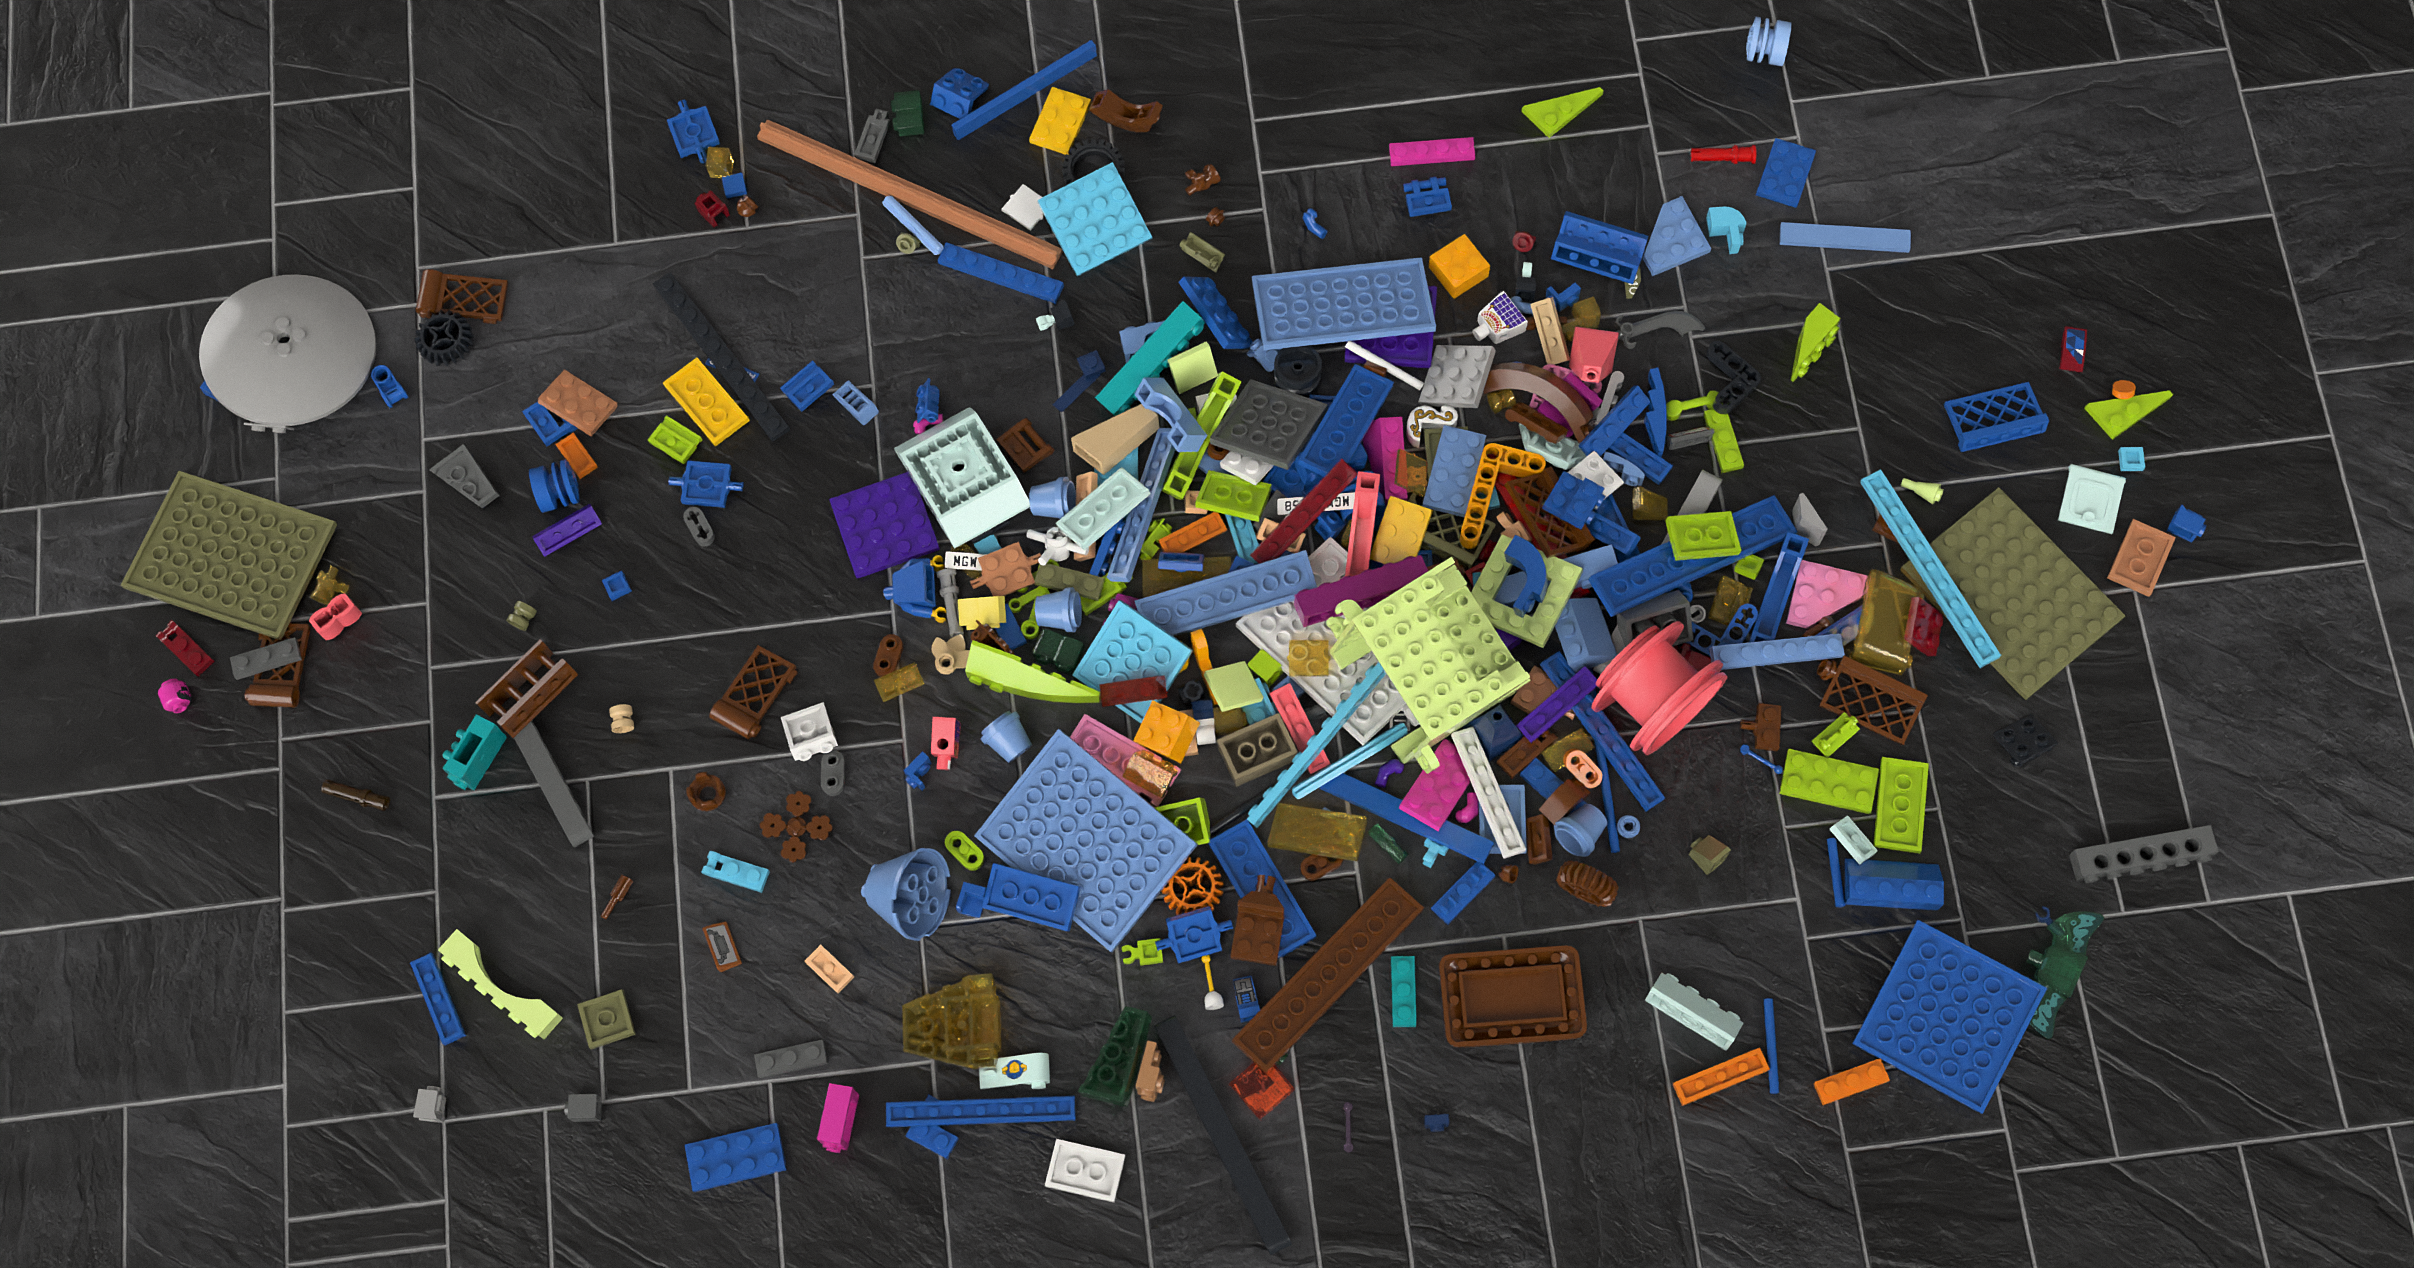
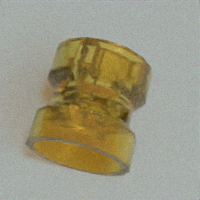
[1487,389,1516,414]

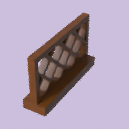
[1504,467,1595,559]
[1819,656,1928,745]

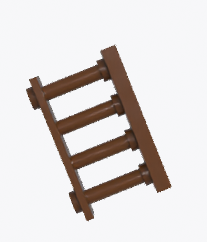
[475,640,578,738]

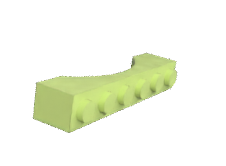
[438,929,563,1039]

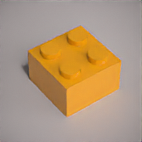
[1429,234,1490,299]
[1133,700,1200,764]

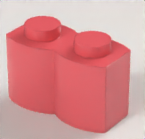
[309,593,362,640]

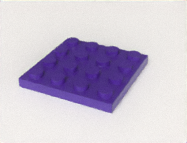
[1345,286,1437,368]
[829,472,940,579]

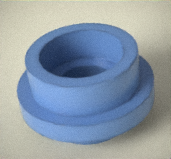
[1617,815,1640,838]

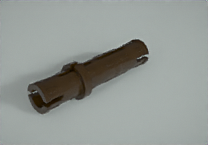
[321,779,390,811]

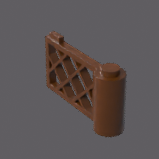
[416,269,508,324]
[245,624,311,708]
[709,645,797,739]

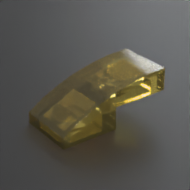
[1542,728,1594,772]

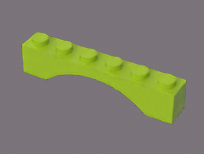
[1161,371,1242,500]

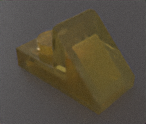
[1632,487,1668,520]

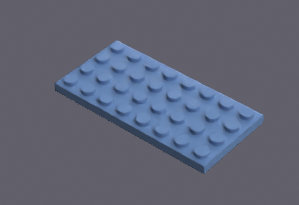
[1252,258,1436,350]

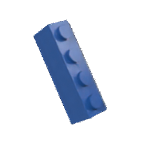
[1845,858,1944,910]

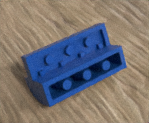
[1551,211,1648,284]

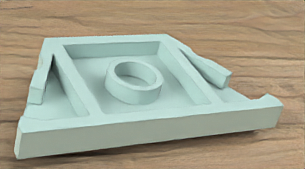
[1519,423,1587,470]

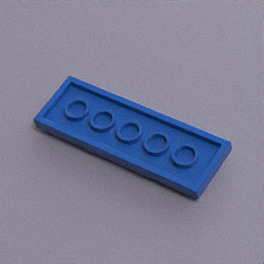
[1298,364,1394,477]
[1208,819,1316,959]

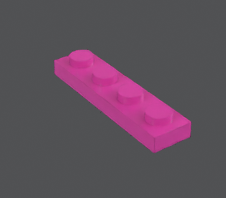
[1389,137,1475,166]

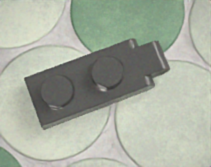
[854,108,890,163]

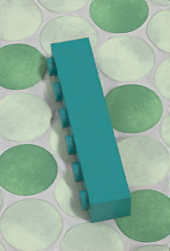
[1095,301,1205,416]

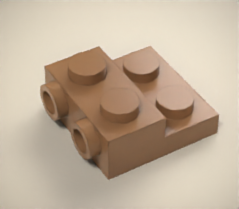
[1136,1041,1165,1102]

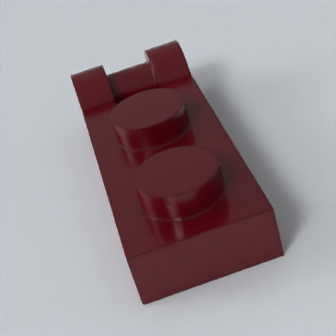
[155,620,215,677]

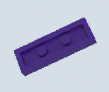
[532,504,602,557]

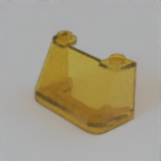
[1850,569,1924,675]

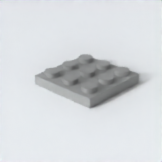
[1418,345,1496,408]

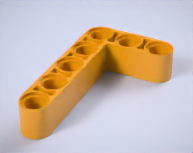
[1460,443,1546,549]

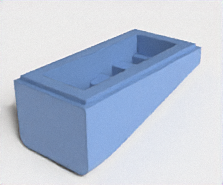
[832,380,879,425]

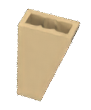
[1071,404,1160,475]

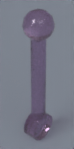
[1343,1102,1353,1153]

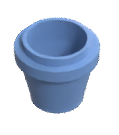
[1029,477,1076,519]
[1035,587,1082,632]
[980,711,1033,763]
[1554,804,1607,857]

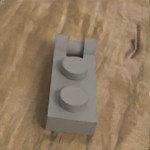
[1594,371,1624,428]

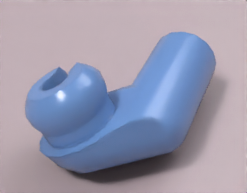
[1510,296,1533,315]

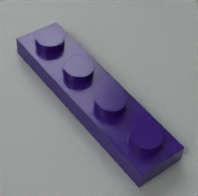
[1516,667,1597,743]

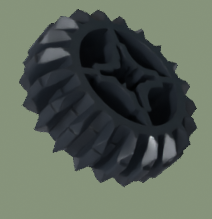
[414,310,474,367]

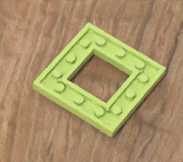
[1471,534,1583,648]

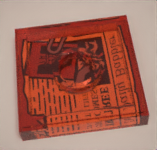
[1229,1063,1295,1120]

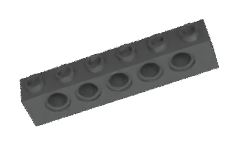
[2069,825,2219,883]

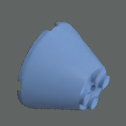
[861,848,951,941]

